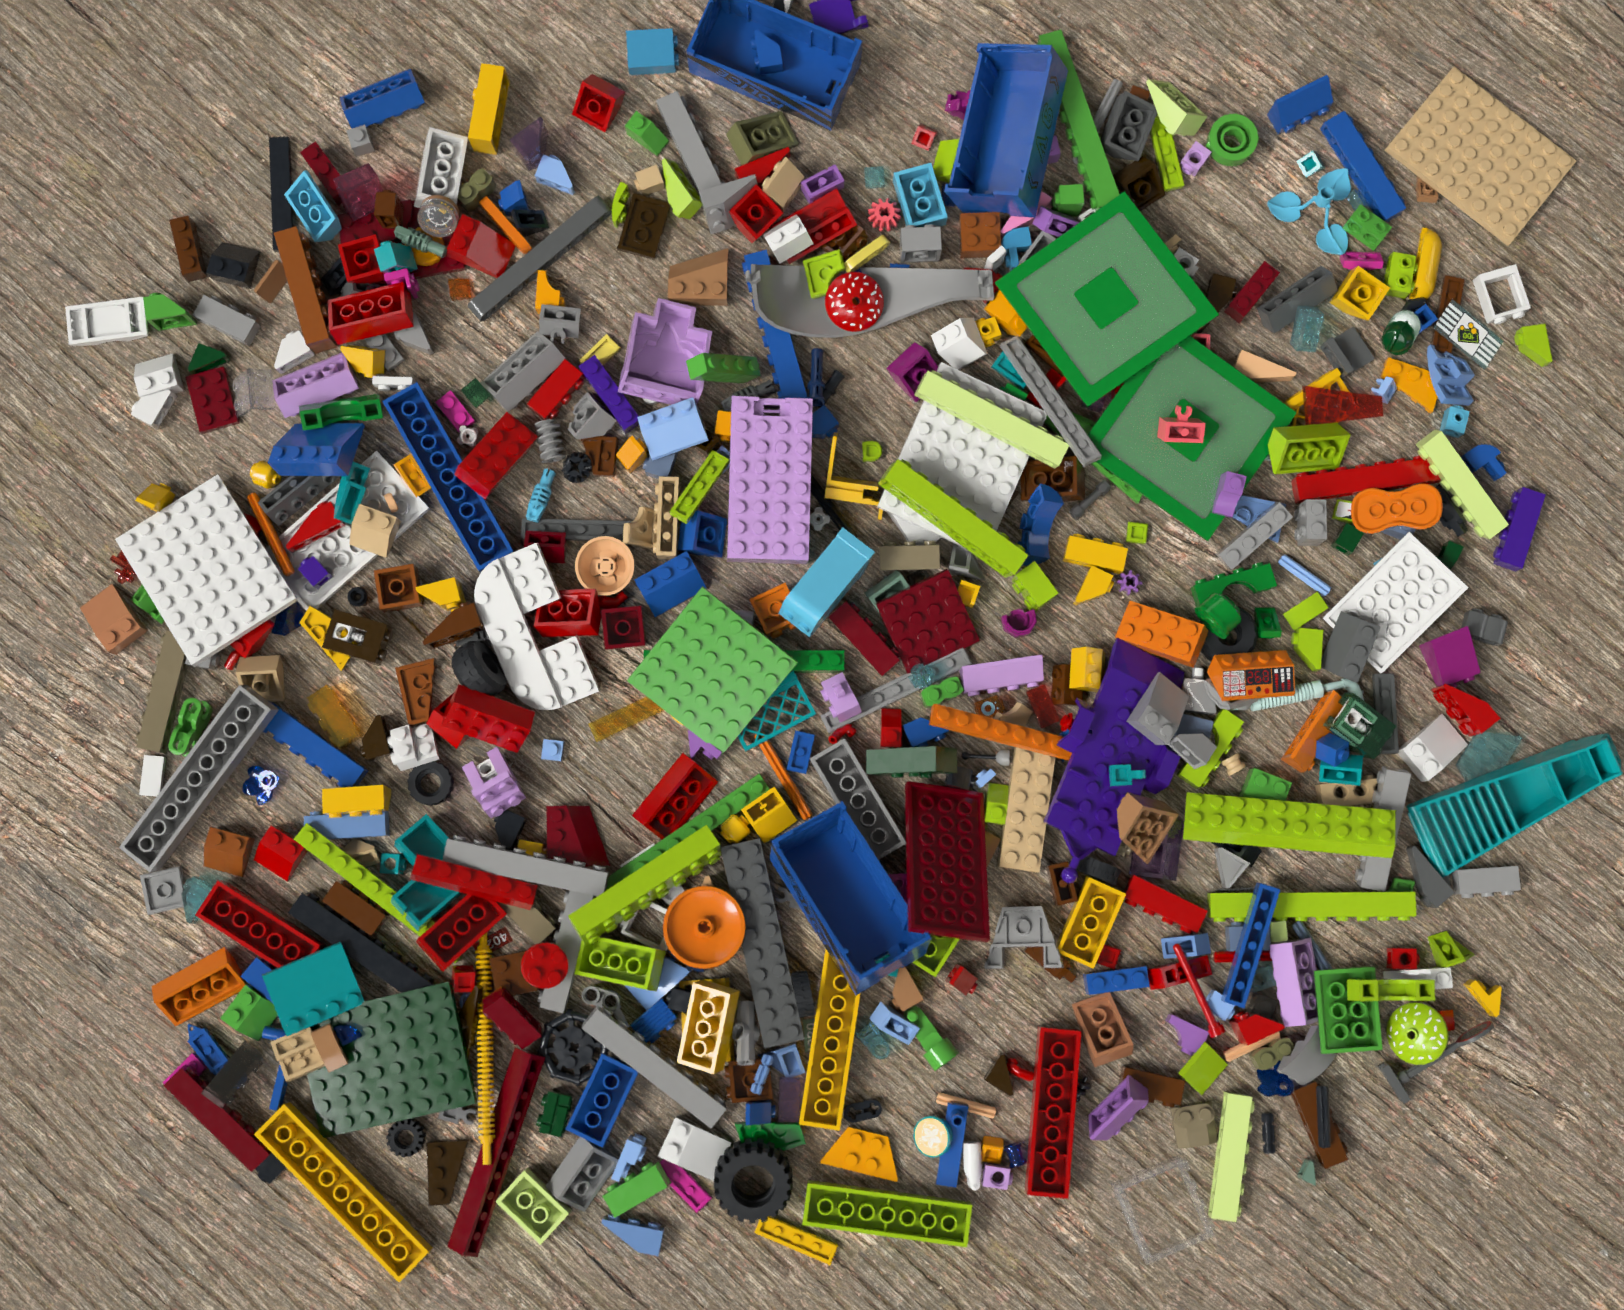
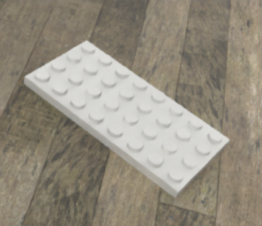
[265,450,430,611]

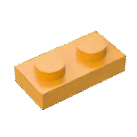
[393,454,431,497]

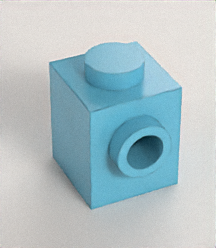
[1440,405,1470,438]

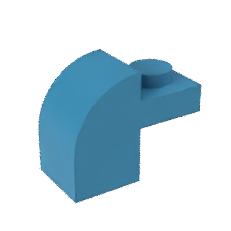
[1001,227,1032,271]

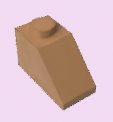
[891,967,924,1013]

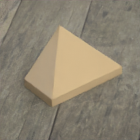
[342,838,380,867]

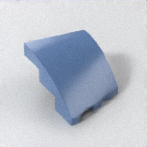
[1427,345,1475,406]
[624,956,692,1011]

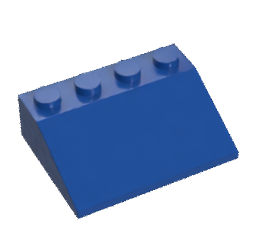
[268,423,365,476]

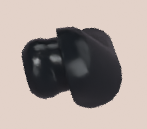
[1401,297,1428,311]

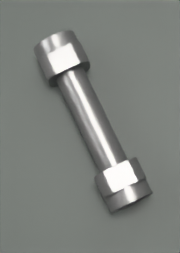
[1069,480,1111,520]

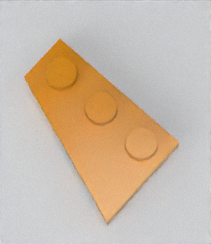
[1380,357,1438,414]

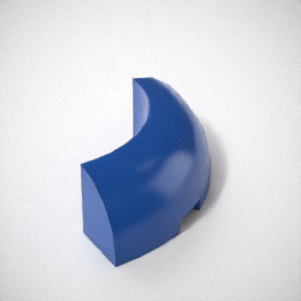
[1018,484,1064,566]

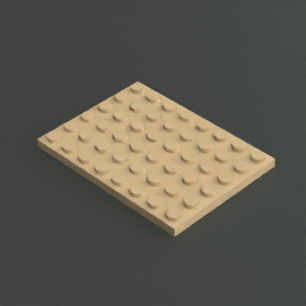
[1385,66,1576,246]

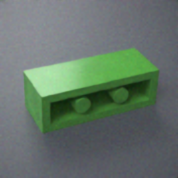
[603,1161,671,1218]

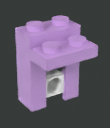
[462,747,526,818]

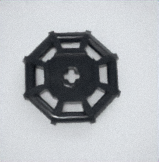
[537,1009,609,1086]

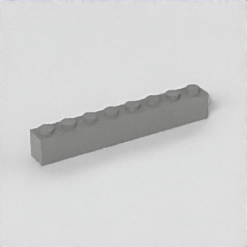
[443,835,610,896]
[582,1005,726,1128]

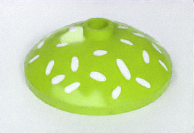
[1386,1002,1448,1065]

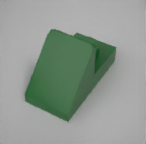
[1254,607,1282,638]

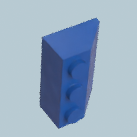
[1267,75,1333,134]
[634,551,707,617]

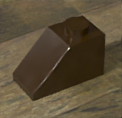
[360,715,393,761]

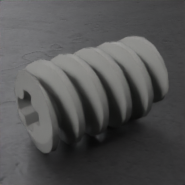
[535,419,565,463]

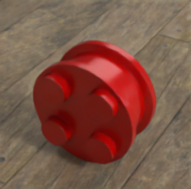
[521,943,568,989]

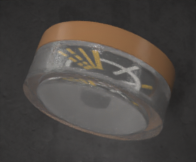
[417,195,459,237]

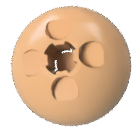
[575,536,634,596]

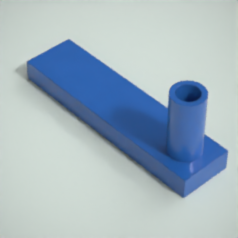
[262,1026,288,1111]
[936,1102,968,1188]

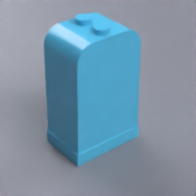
[778,528,875,637]

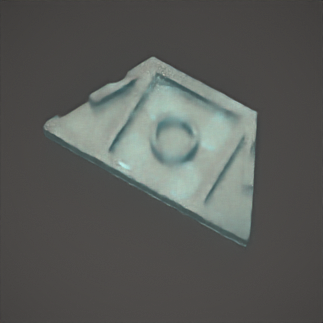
[1455,732,1522,782]

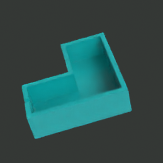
[391,814,462,932]

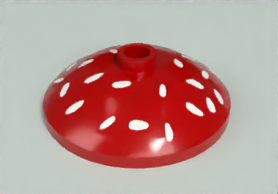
[825,272,884,332]

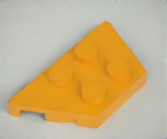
[820,1126,898,1182]

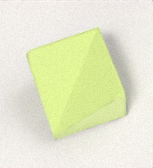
[1270,921,1288,942]

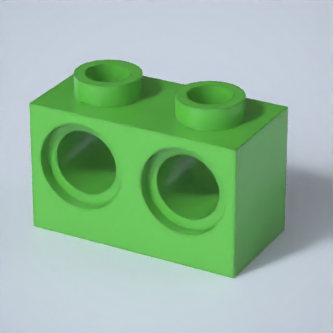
[1342,204,1392,251]

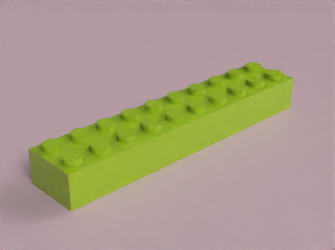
[1183,792,1396,858]

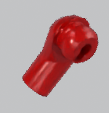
[598,591,628,609]
[828,724,857,744]

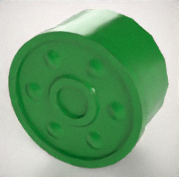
[1195,593,1241,639]

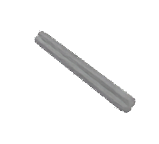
[1072,79,1123,164]

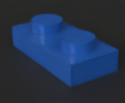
[786,730,815,774]

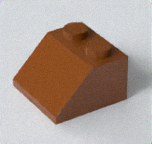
[204,827,255,877]

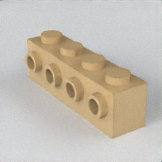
[653,476,680,559]

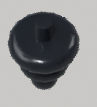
[1076,1076,1091,1102]

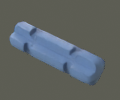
[751,1054,773,1095]

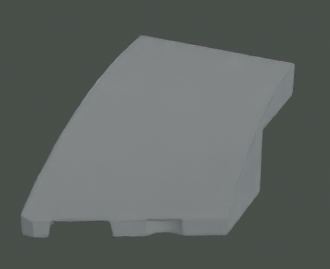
[1277,1025,1336,1085]

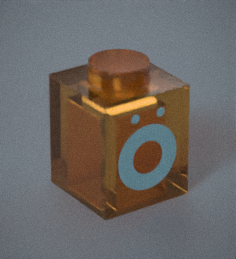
[973,695,1005,718]

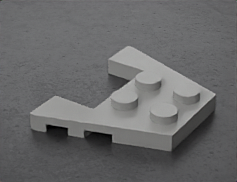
[985,906,1064,969]

